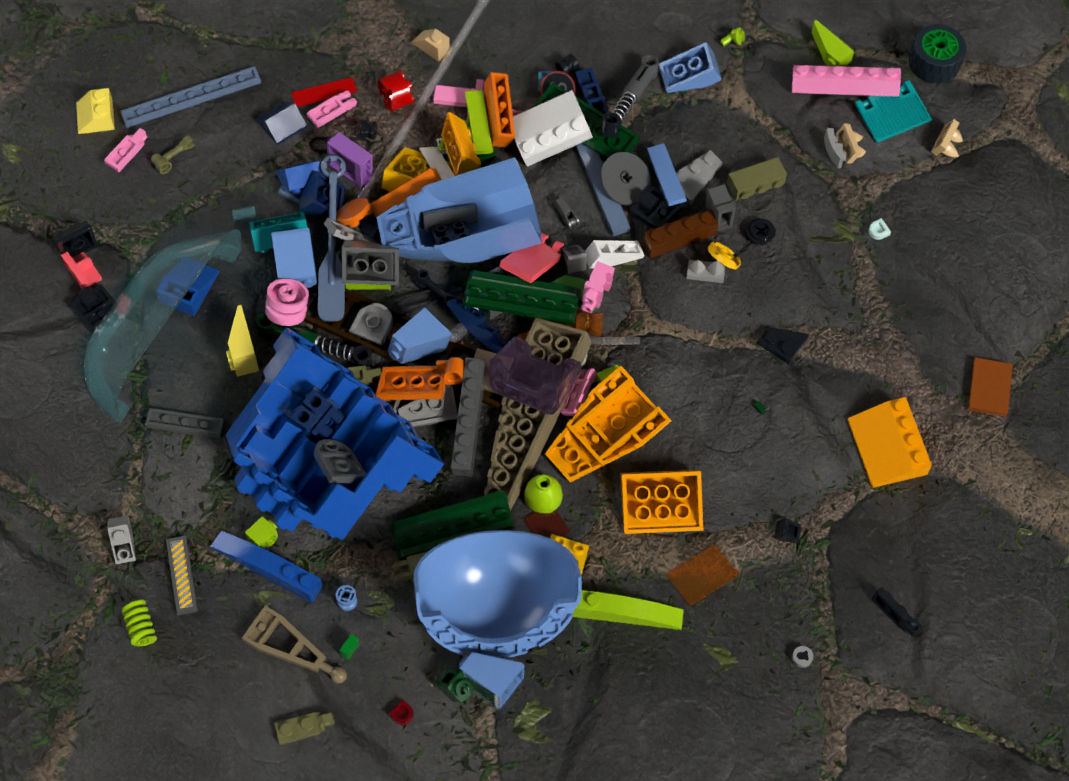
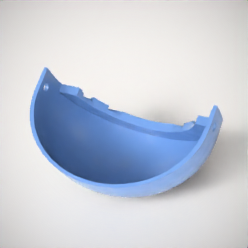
[414,530,581,659]

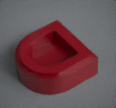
[388,699,413,725]

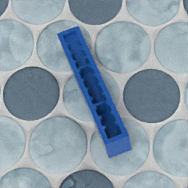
[210,531,323,603]

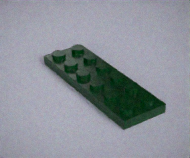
[534,82,640,159]

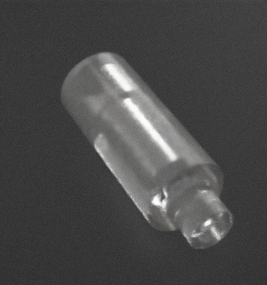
[449,322,469,342]

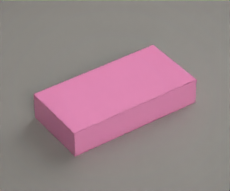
[433,85,471,107]

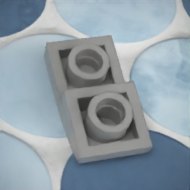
[824,128,846,168]

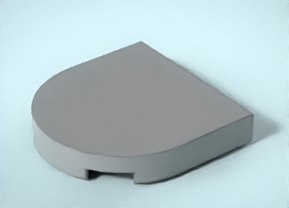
[349,303,393,346]

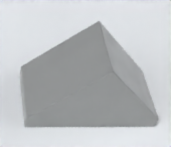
[561,245,587,273]

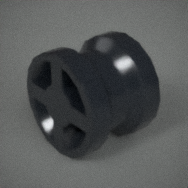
[360,120,377,140]

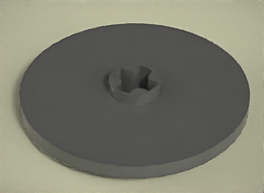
[600,152,651,206]

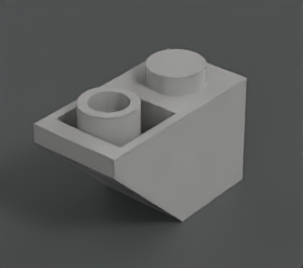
[107,515,136,564]

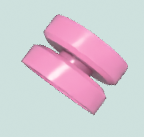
[265,278,309,326]

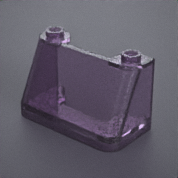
[490,336,581,415]

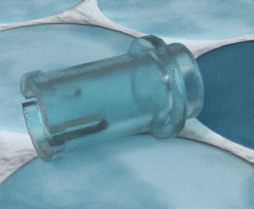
[232,205,256,221]

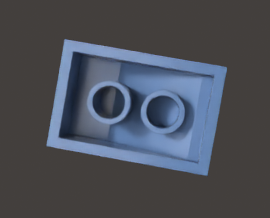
[659,42,722,93]

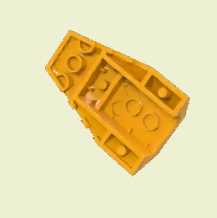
[545,366,671,483]

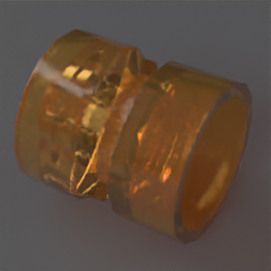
[576,311,603,337]

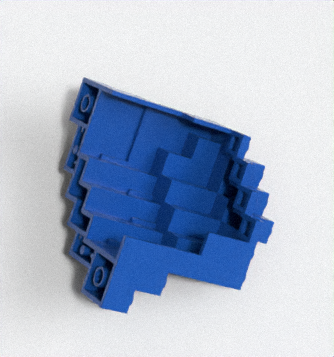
[226,327,444,540]

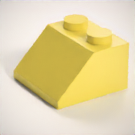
[76,88,115,134]

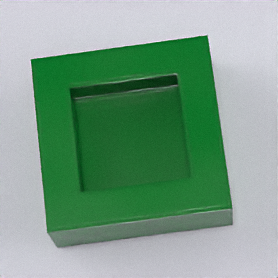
[339,634,359,661]

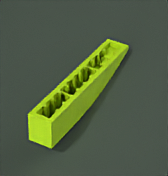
[572,590,683,630]

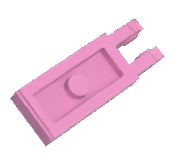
[307,91,357,129]
[560,368,597,416]

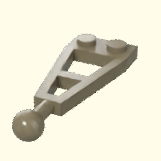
[242,605,347,684]

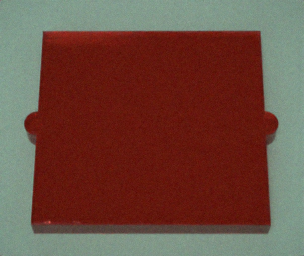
[524,510,570,538]

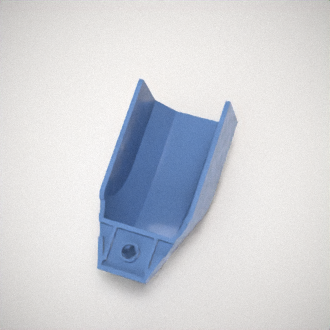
[377,157,542,263]

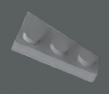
[324,218,378,244]
[398,385,458,427]

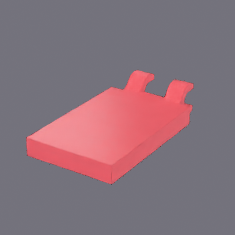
[500,233,564,283]

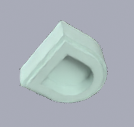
[868,218,891,240]

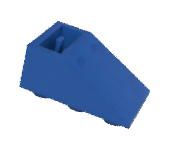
[157,258,220,316]

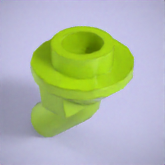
[720,27,745,46]

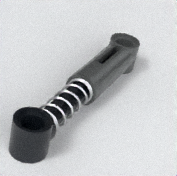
[601,55,659,138]

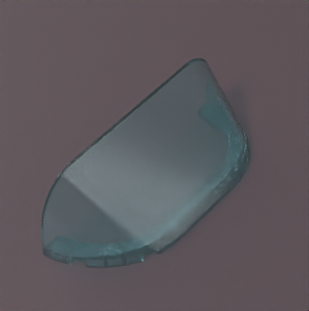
[84,229,242,424]

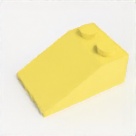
[226,305,259,377]

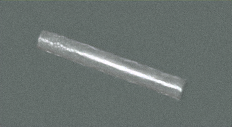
[590,337,640,345]

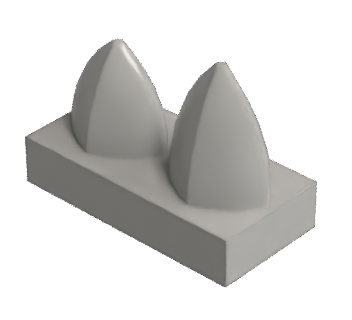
[687,259,725,283]

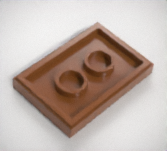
[968,357,1013,417]

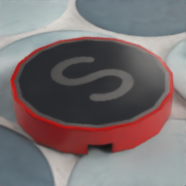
[540,71,575,96]

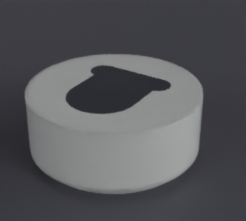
[792,646,813,668]

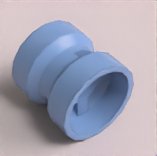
[336,585,357,611]

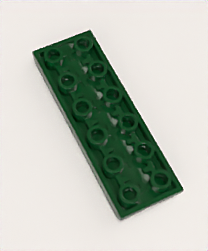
[462,270,581,324]
[391,491,514,561]

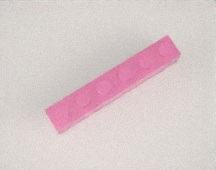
[792,65,901,96]

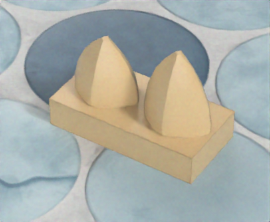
[931,119,963,157]
[835,124,866,164]

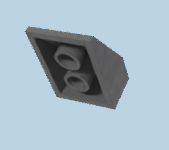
[342,240,399,285]

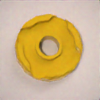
[707,242,741,270]

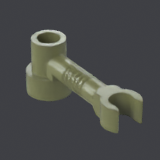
[151,135,195,174]

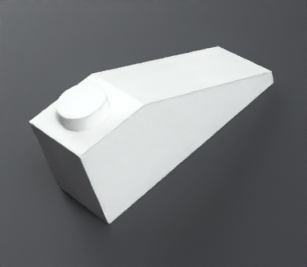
[585,240,644,268]

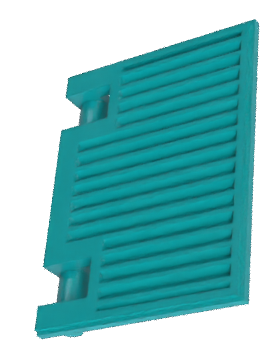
[855,80,932,143]

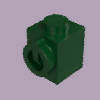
[437,668,474,703]

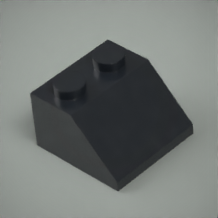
[52,221,98,258]

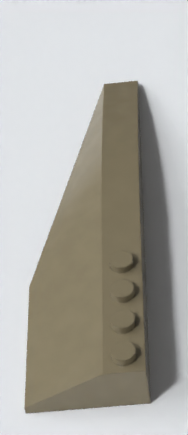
[484,318,592,510]

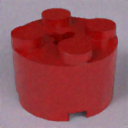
[377,70,415,112]

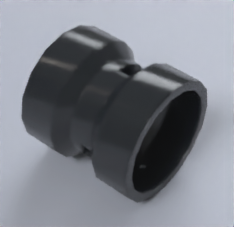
[555,54,579,75]

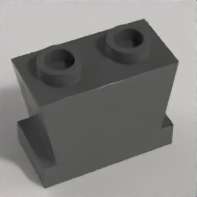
[704,184,736,232]

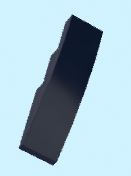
[575,68,609,114]
[447,297,513,356]

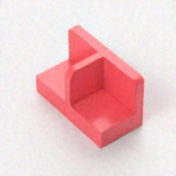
[61,252,102,289]

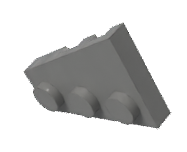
[676,150,722,205]

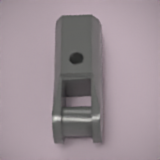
[554,197,580,229]

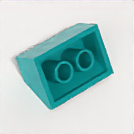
[249,212,307,253]

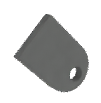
[314,439,366,483]

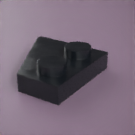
[757,327,809,364]

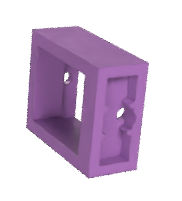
[327,132,373,188]

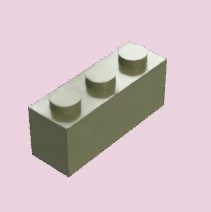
[727,157,787,200]

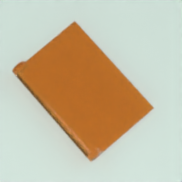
[667,544,740,606]

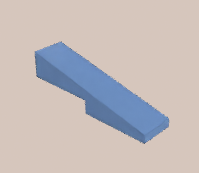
[647,143,686,206]

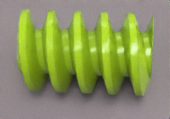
[121,600,157,646]

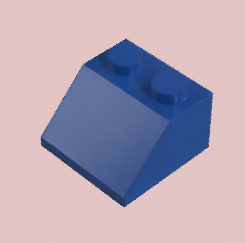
[276,161,322,194]

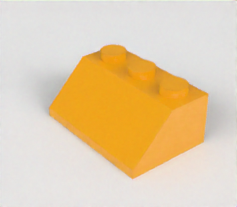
[441,112,481,176]

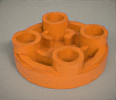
[336,198,373,228]

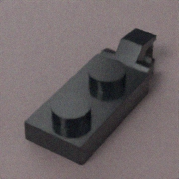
[872,586,922,637]

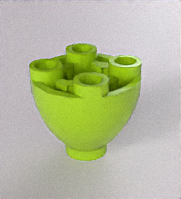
[524,474,563,514]

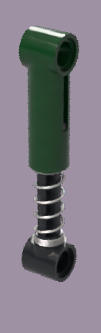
[256,313,373,367]

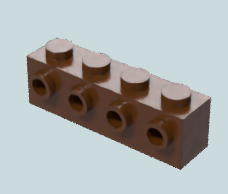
[643,209,719,259]

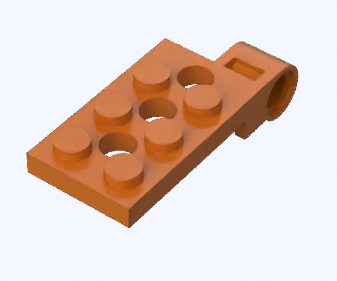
[376,357,465,400]

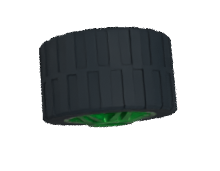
[909,24,967,83]

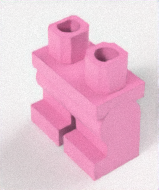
[581,261,615,313]

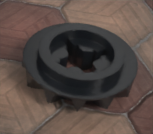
[746,218,776,245]

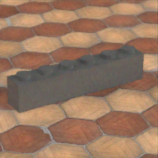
[451,357,487,477]

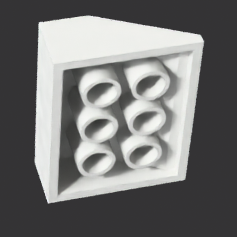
[513,90,593,167]

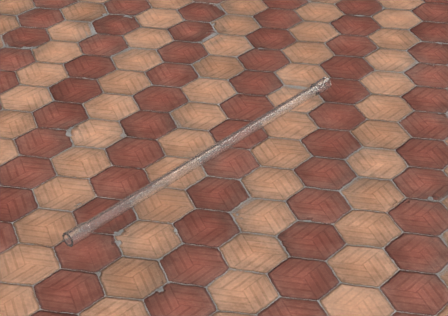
[356,0,490,200]

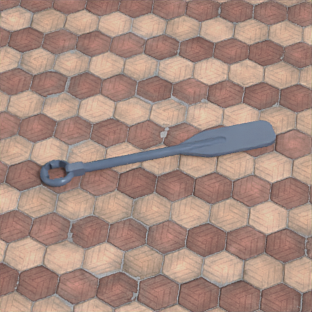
[318,155,346,322]

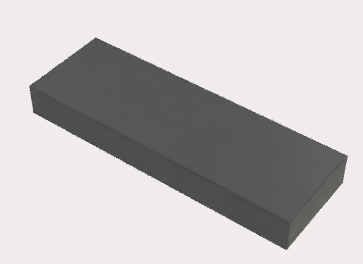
[422,204,478,231]

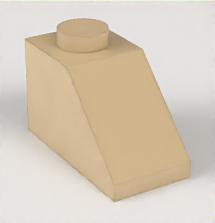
[412,29,450,61]

